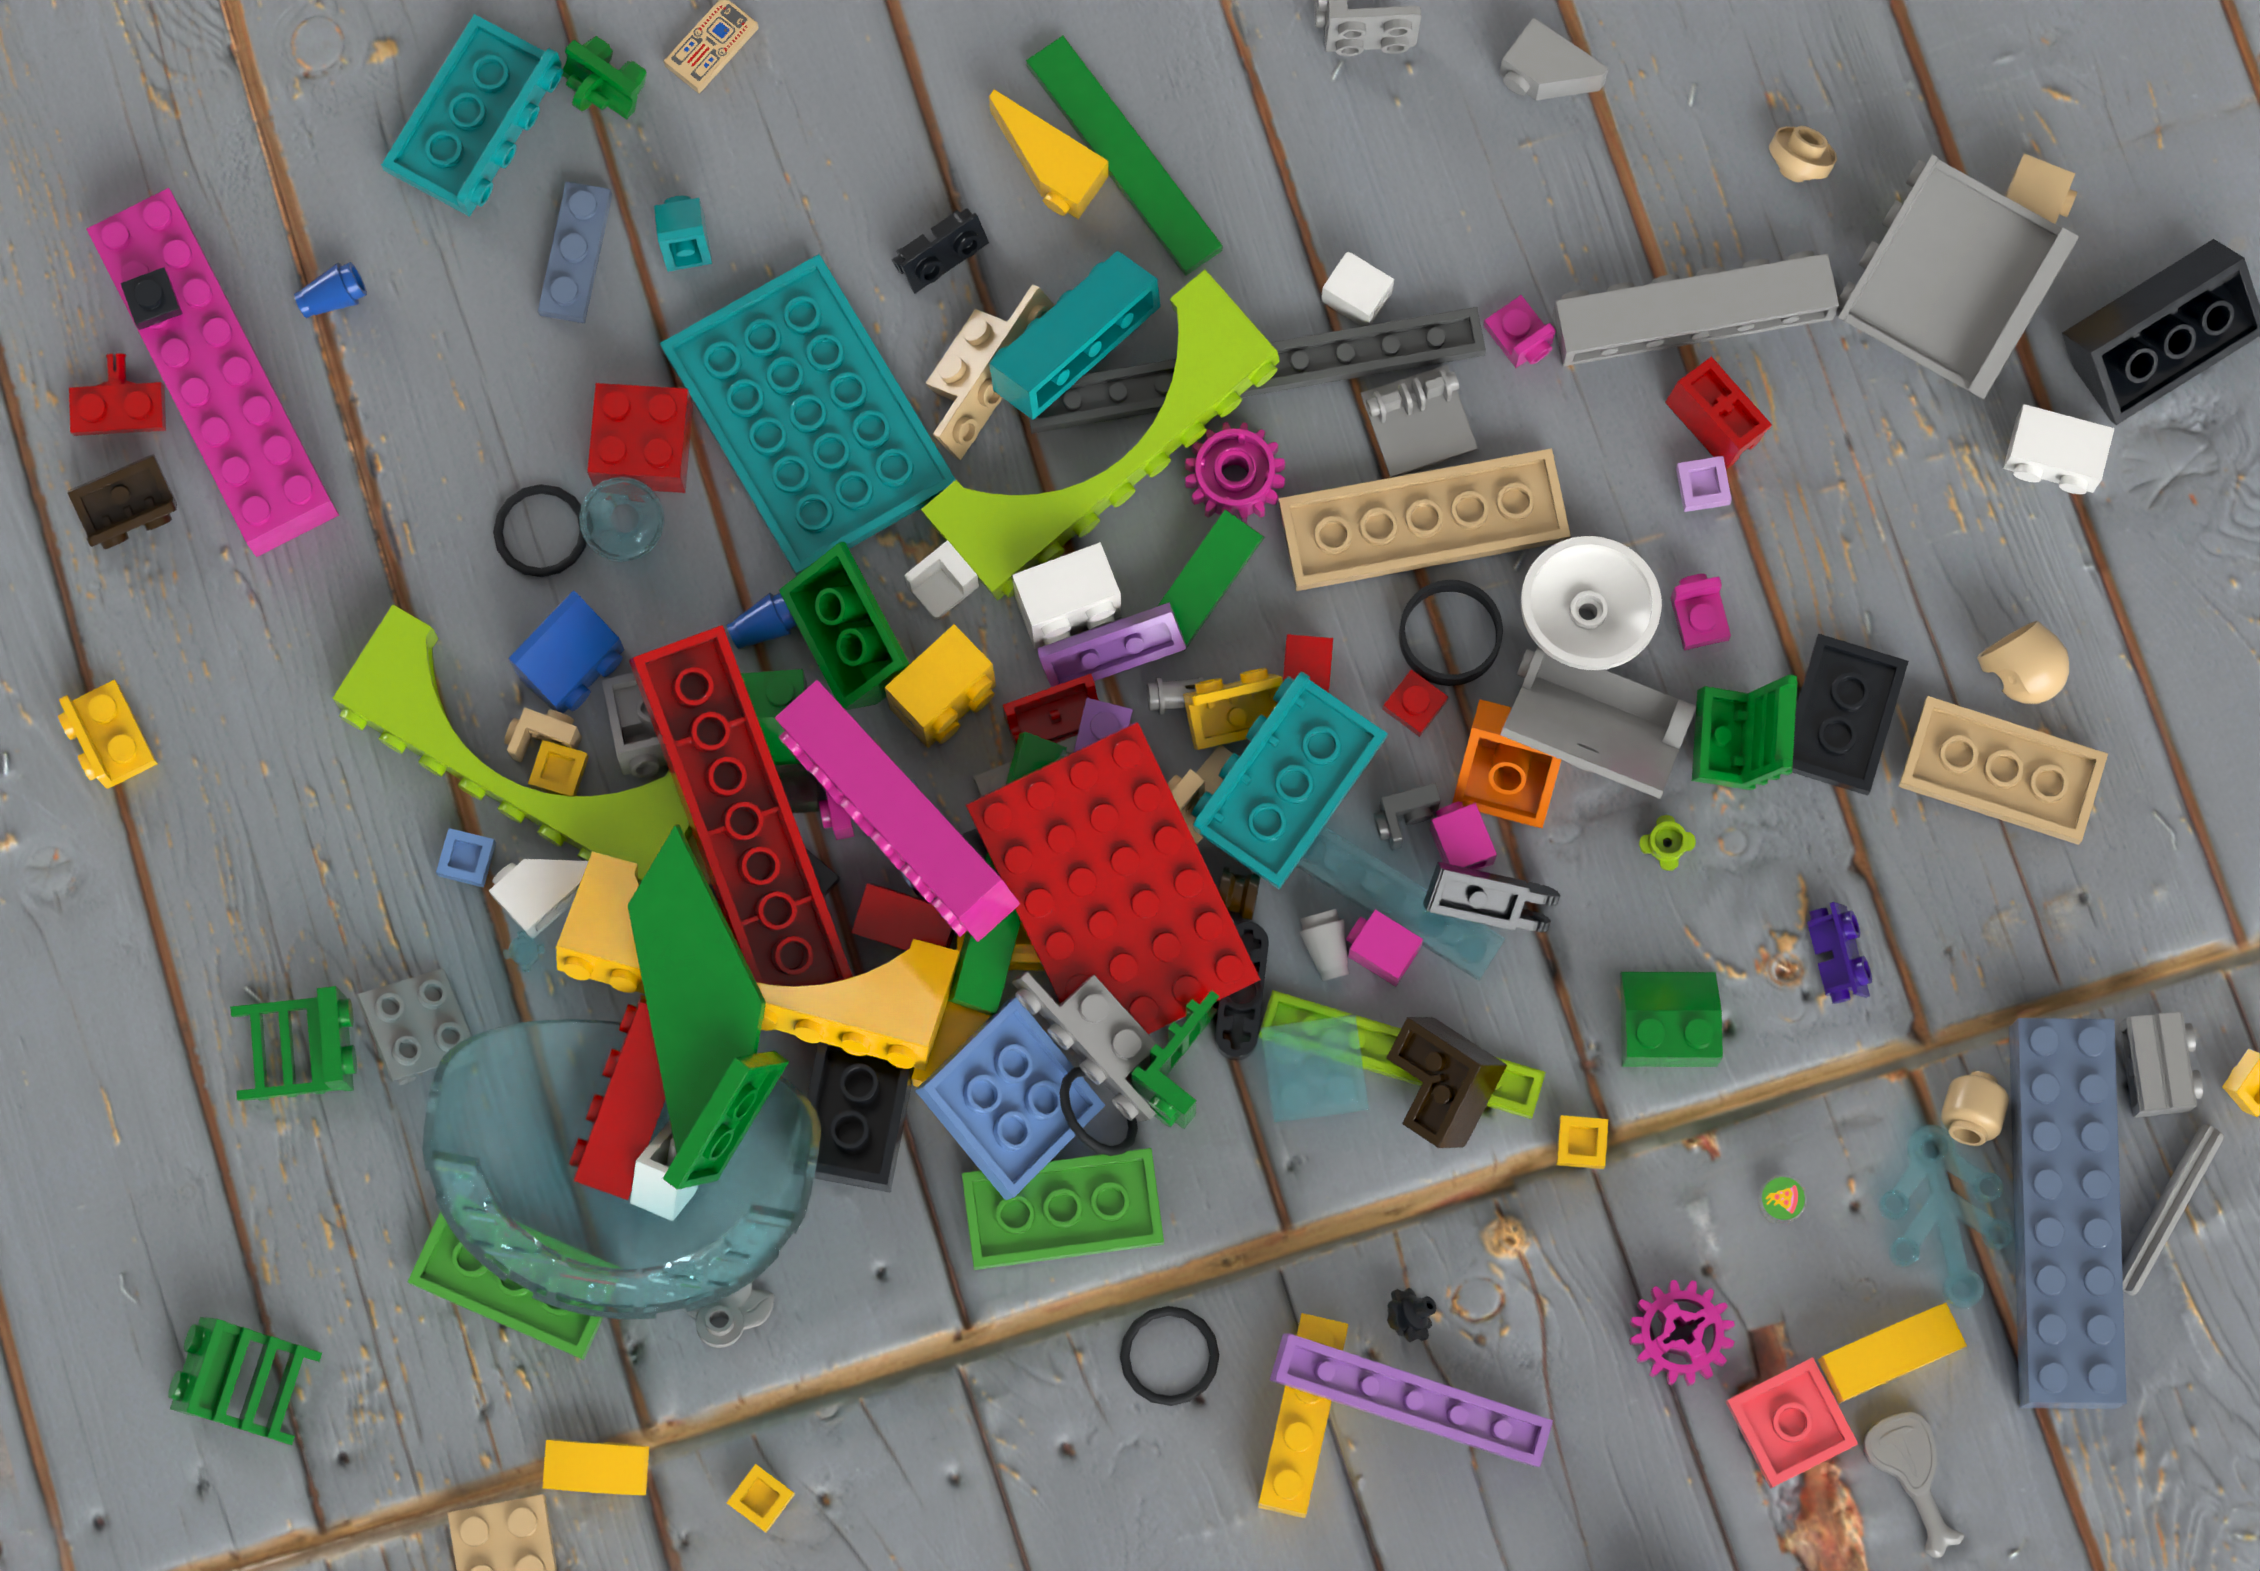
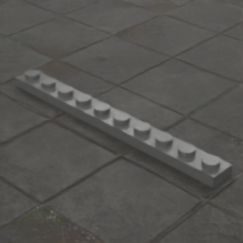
[1029,307,1486,434]

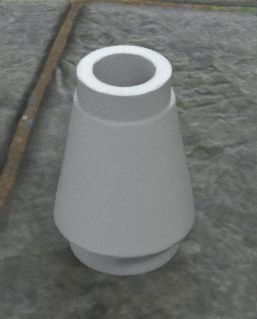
[1298,909,1349,981]

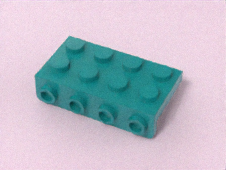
[381,14,563,217]
[1191,671,1388,890]

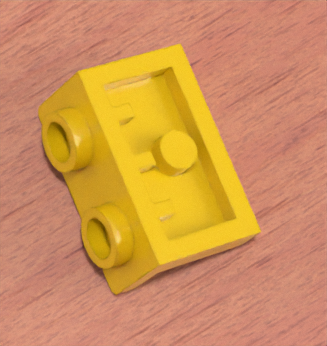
[58,679,158,789]

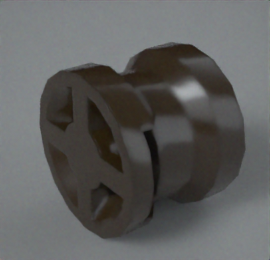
[1219,867,1261,920]

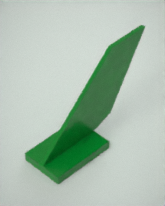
[627,824,789,1190]

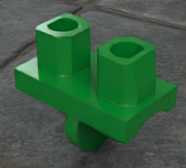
[562,36,647,120]

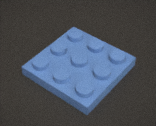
[915,997,1105,1200]

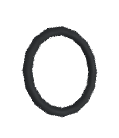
[493,484,589,577]
[1059,1067,1138,1156]
[1120,1306,1220,1406]

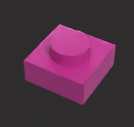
[818,792,855,840]

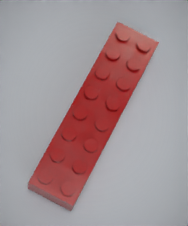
[629,625,853,987]

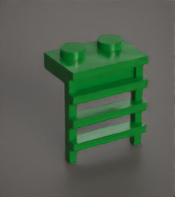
[1691,674,1797,790]
[230,986,357,1101]
[1132,990,1219,1129]
[168,1317,322,1445]

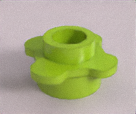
[1639,815,1696,871]

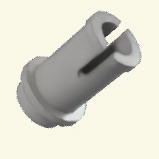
[1146,677,1204,715]

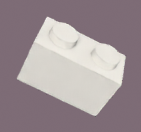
[2003,404,2115,494]

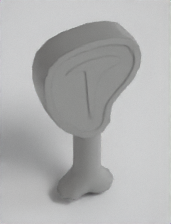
[1862,1412,1964,1558]

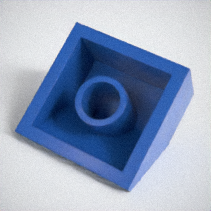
[508,590,625,714]

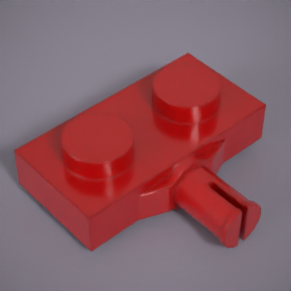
[69,353,166,436]

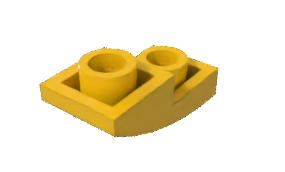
[542,1439,649,1495]

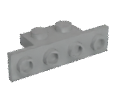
[1012,972,1157,1122]

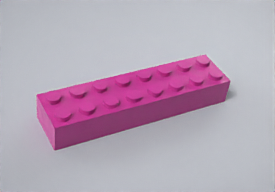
[86,188,339,557]

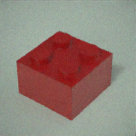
[587,383,693,493]

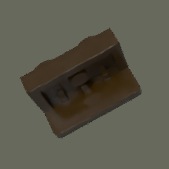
[67,454,177,549]

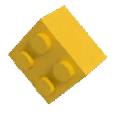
[885,624,996,748]

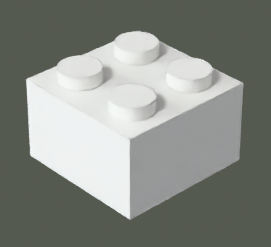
[1012,542,1122,649]

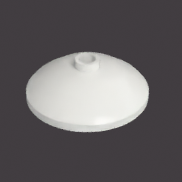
[1521,536,1662,670]

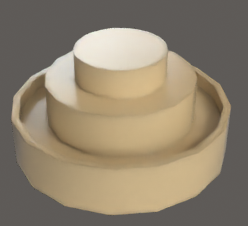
[1769,126,1837,182]

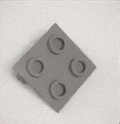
[1360,365,1478,478]
[357,968,478,1085]

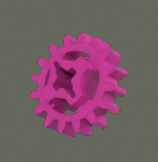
[1629,1280,1735,1386]

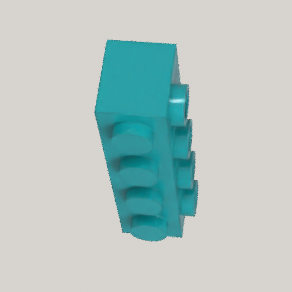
[989,250,1161,420]

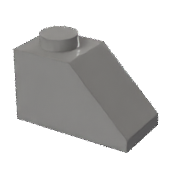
[1499,17,1608,100]

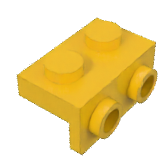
[1183,668,1283,750]

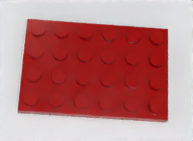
[965,722,1261,1034]

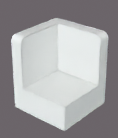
[1321,252,1394,327]
[904,540,979,619]

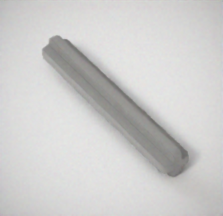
[2122,1124,2224,1296]

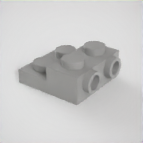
[602,673,667,778]

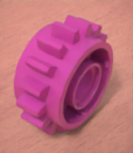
[1185,422,1285,524]

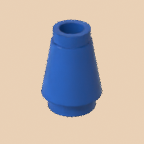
[294,262,367,318]
[726,593,797,649]

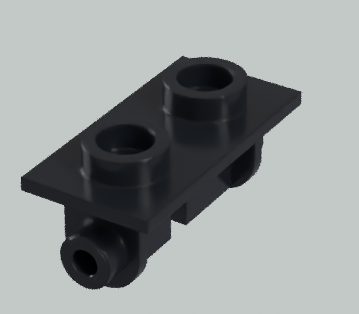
[892,208,989,294]

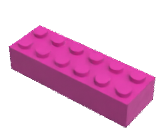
[775,680,1020,942]

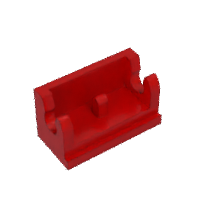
[1665,356,1772,470]
[1002,673,1099,747]
[851,883,955,951]

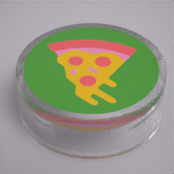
[1758,1175,1807,1224]

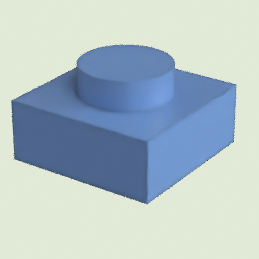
[436,828,496,888]

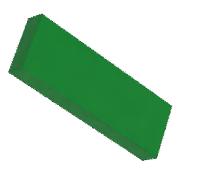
[1158,509,1265,651]

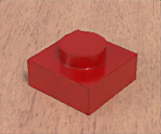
[1382,669,1448,737]

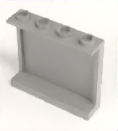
[1838,154,2079,400]

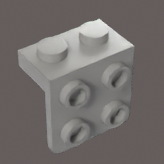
[1314,0,1421,56]

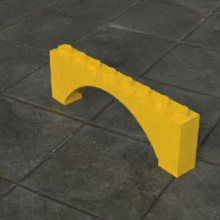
[556,852,959,1070]

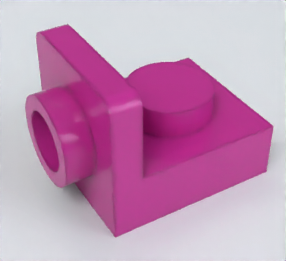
[1483,295,1556,368]
[1670,574,1731,651]

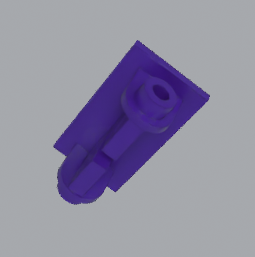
[1807,902,1872,1004]

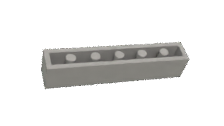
[1552,251,1839,366]

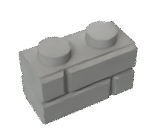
[2119,1011,2203,1118]

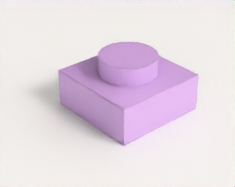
[1676,456,1732,512]

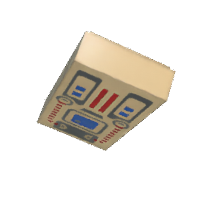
[664,0,759,94]

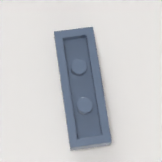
[538,182,612,324]

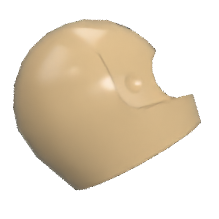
[1977,621,2069,704]

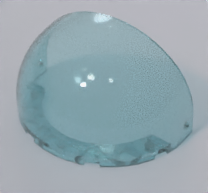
[422,1019,821,1319]

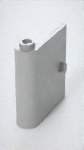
[1500,646,1697,799]

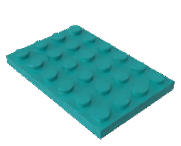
[659,254,956,576]

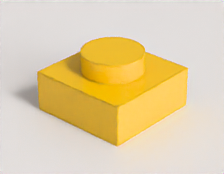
[528,740,589,796]
[2222,1049,2260,1117]
[1556,1115,1608,1169]
[727,1464,795,1533]

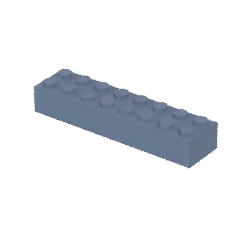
[2009,1018,2127,1409]

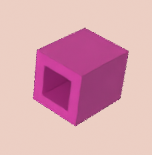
[1429,802,1497,870]
[1346,909,1423,987]

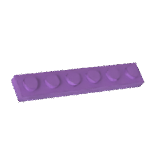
[1270,1333,1553,1467]

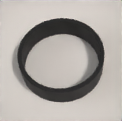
[1399,580,1503,686]

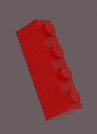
[568,994,666,1200]

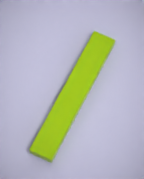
[1259,990,1546,1120]

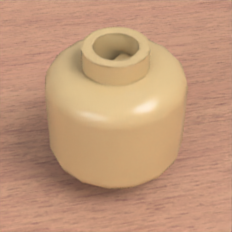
[1941,1071,2009,1146]

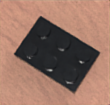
[1792,634,1909,796]

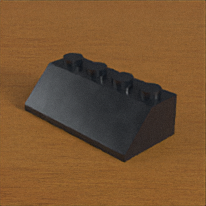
[2062,239,2260,425]

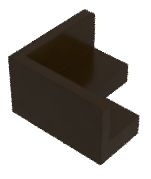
[1386,1017,1507,1148]

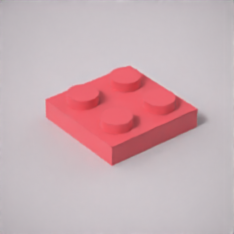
[1726,1357,1858,1489]

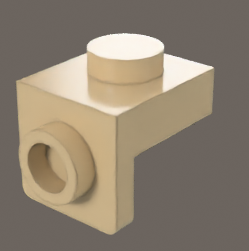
[504,707,582,763]

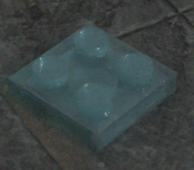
[1261,1014,1369,1123]

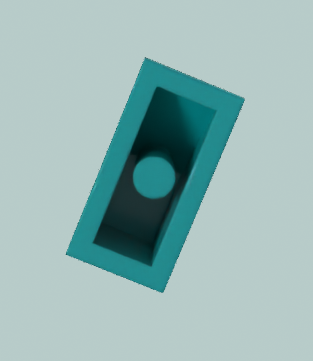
[654,195,713,272]

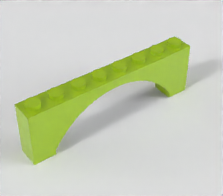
[921,269,1280,601]
[332,604,693,885]

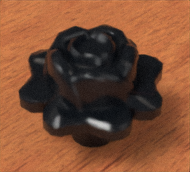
[1387,1288,1436,1342]

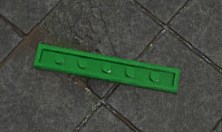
[1026,35,1223,276]
[948,732,1067,1016]

